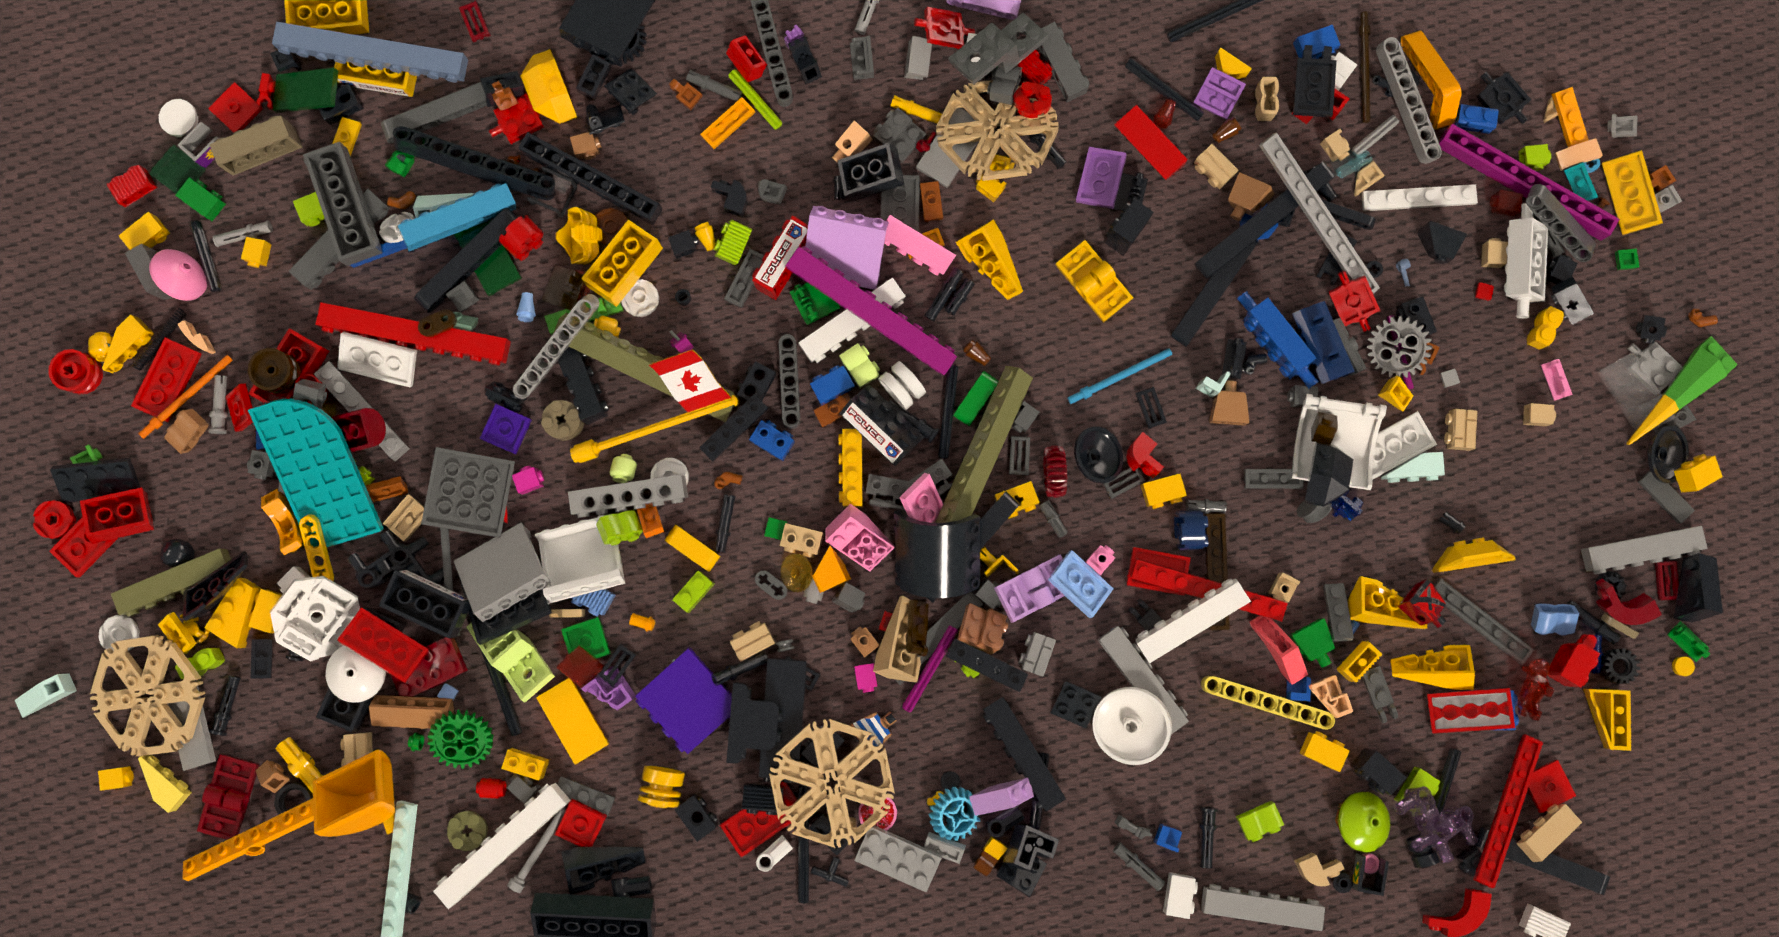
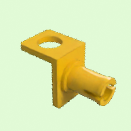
[980,547,1019,578]

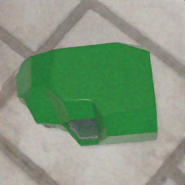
[385,150,415,177]

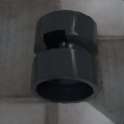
[1406,833,1440,868]

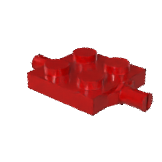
[914,7,975,49]
[489,93,544,144]
[1328,271,1380,332]

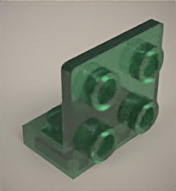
[149,143,206,193]

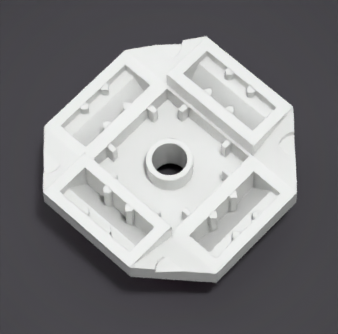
[270,576,360,661]

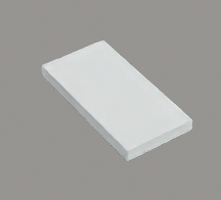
[337,332,417,387]
[1372,411,1437,480]

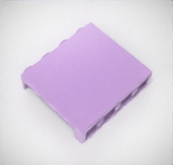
[805,206,889,290]

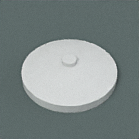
[1093,687,1172,765]

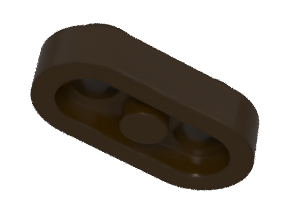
[418,309,457,337]

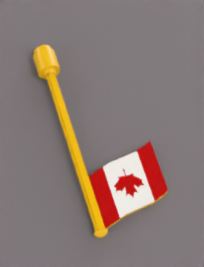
[570,349,738,463]

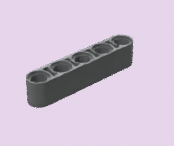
[1526,184,1596,262]
[779,334,801,429]

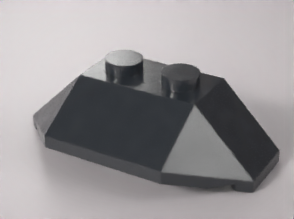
[1304,442,1354,507]

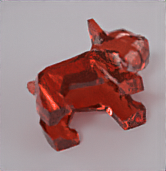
[1518,658,1554,721]

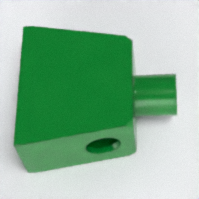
[1288,618,1335,668]

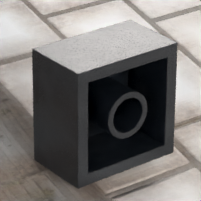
[1350,748,1407,795]

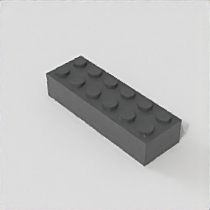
[303,142,383,266]

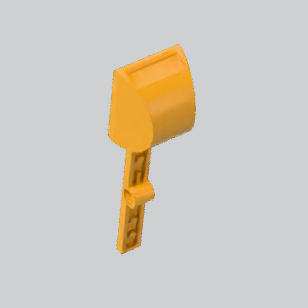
[183,750,395,881]

